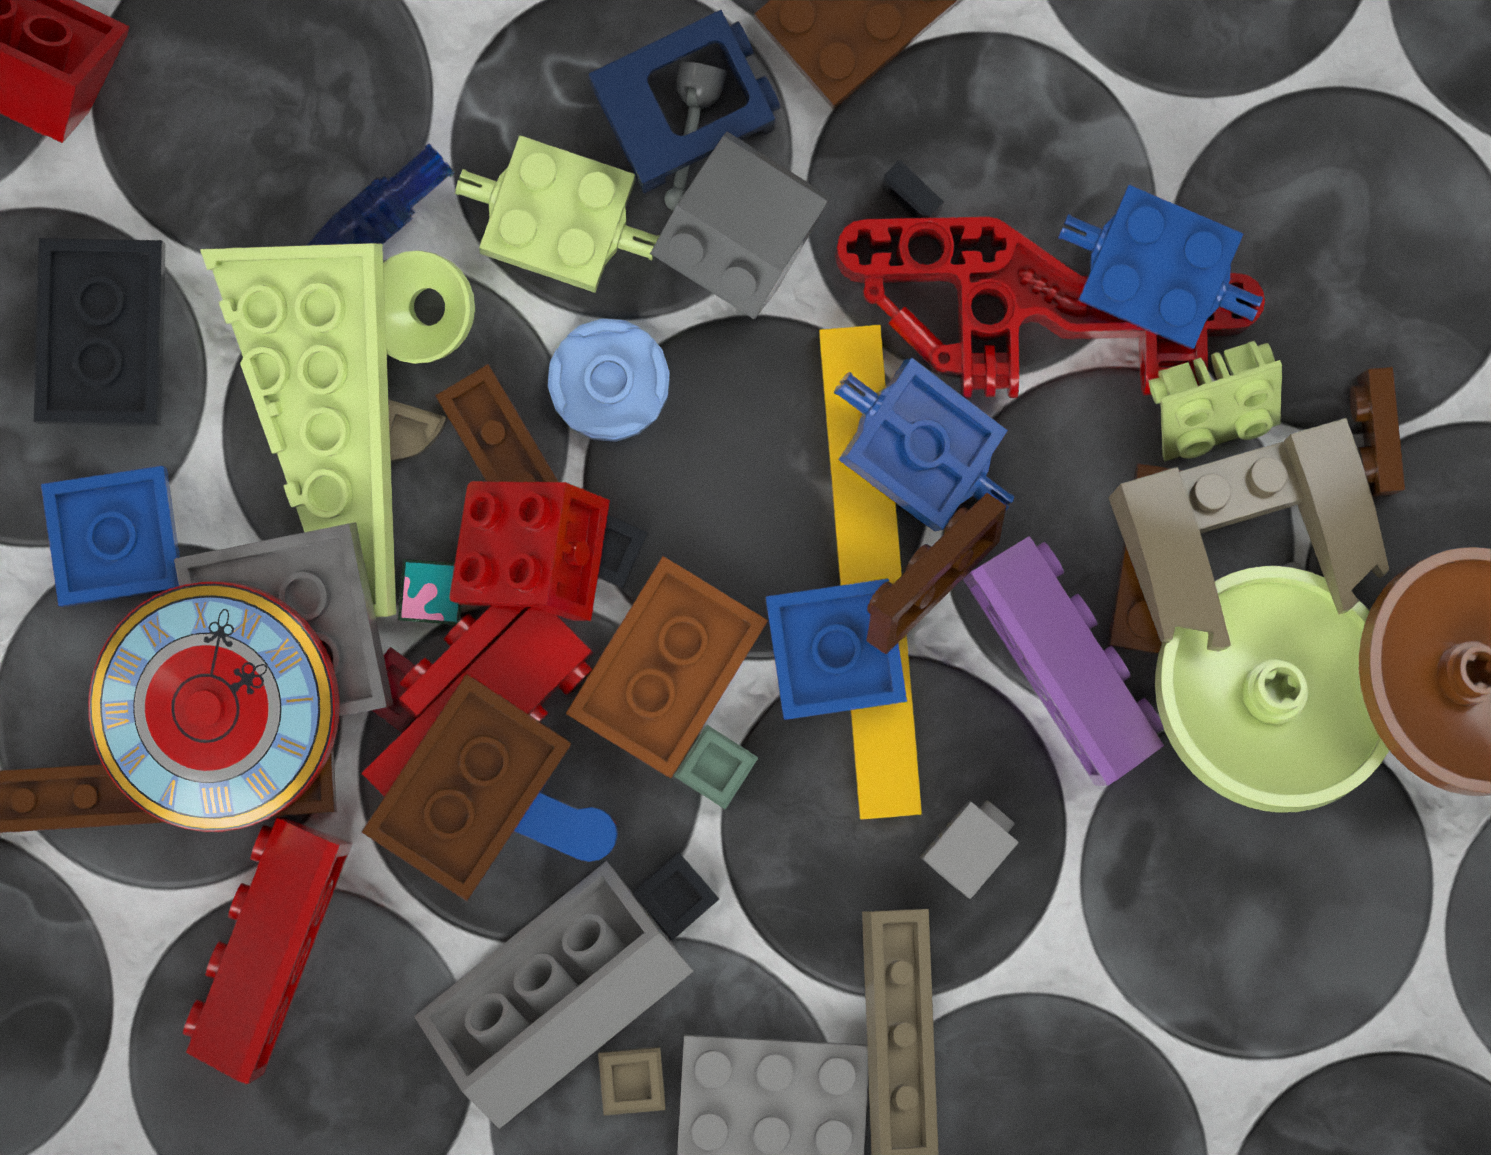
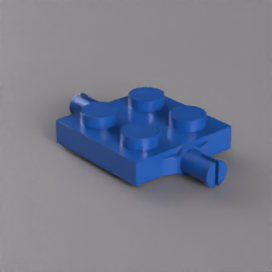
[1058,185,1263,349]
[834,358,1014,532]

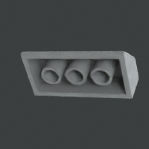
[414,861,693,1129]

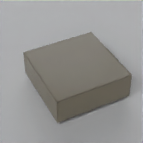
[598,1046,666,1116]

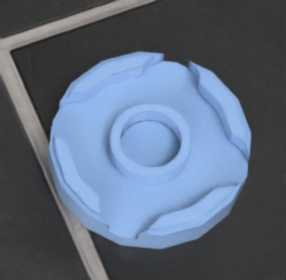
[548,318,670,442]

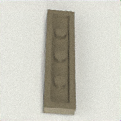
[862,909,939,1155]

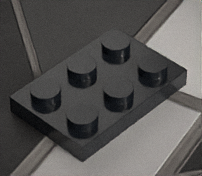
[34,238,166,426]

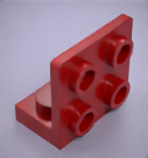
[449,481,610,621]

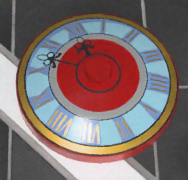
[88,581,340,832]

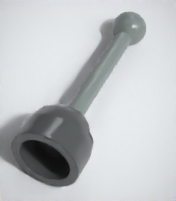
[664,61,727,211]

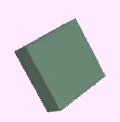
[674,725,758,809]

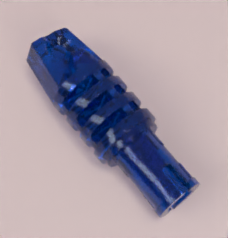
[307,143,455,246]

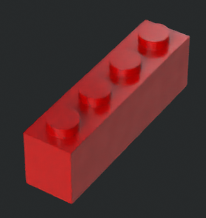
[362,607,594,796]

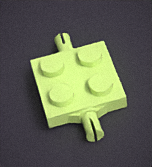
[455,135,660,293]

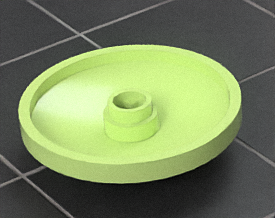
[1155,566,1389,813]

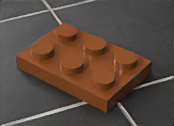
[566,556,768,778]

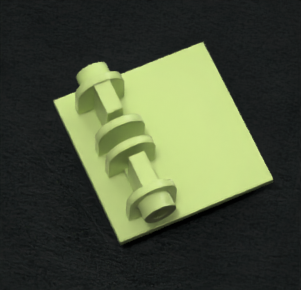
[1149,341,1282,461]

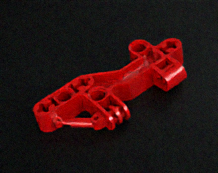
[835,217,1265,399]

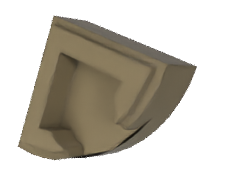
[388,399,448,462]

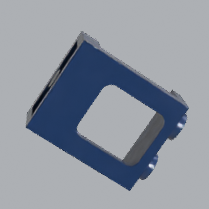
[588,10,781,193]

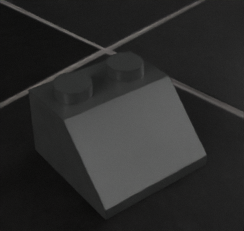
[650,132,832,319]

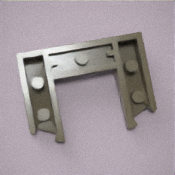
[1108,418,1389,652]

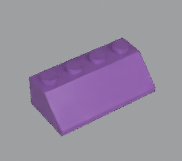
[963,536,1164,786]

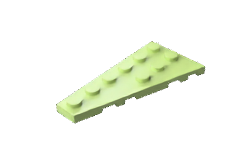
[200,243,396,617]

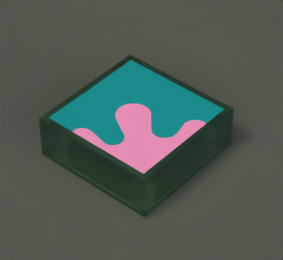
[398,559,463,626]

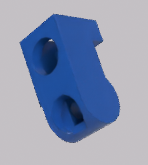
[514,780,618,862]

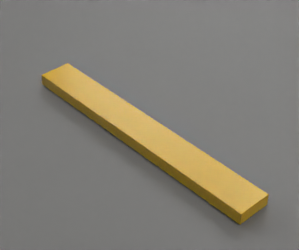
[819,325,922,820]

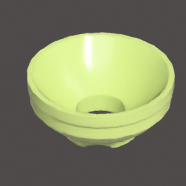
[383,251,475,364]

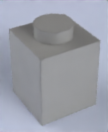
[920,800,1019,899]

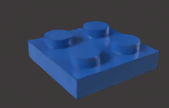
[41,466,180,607]
[765,578,907,720]

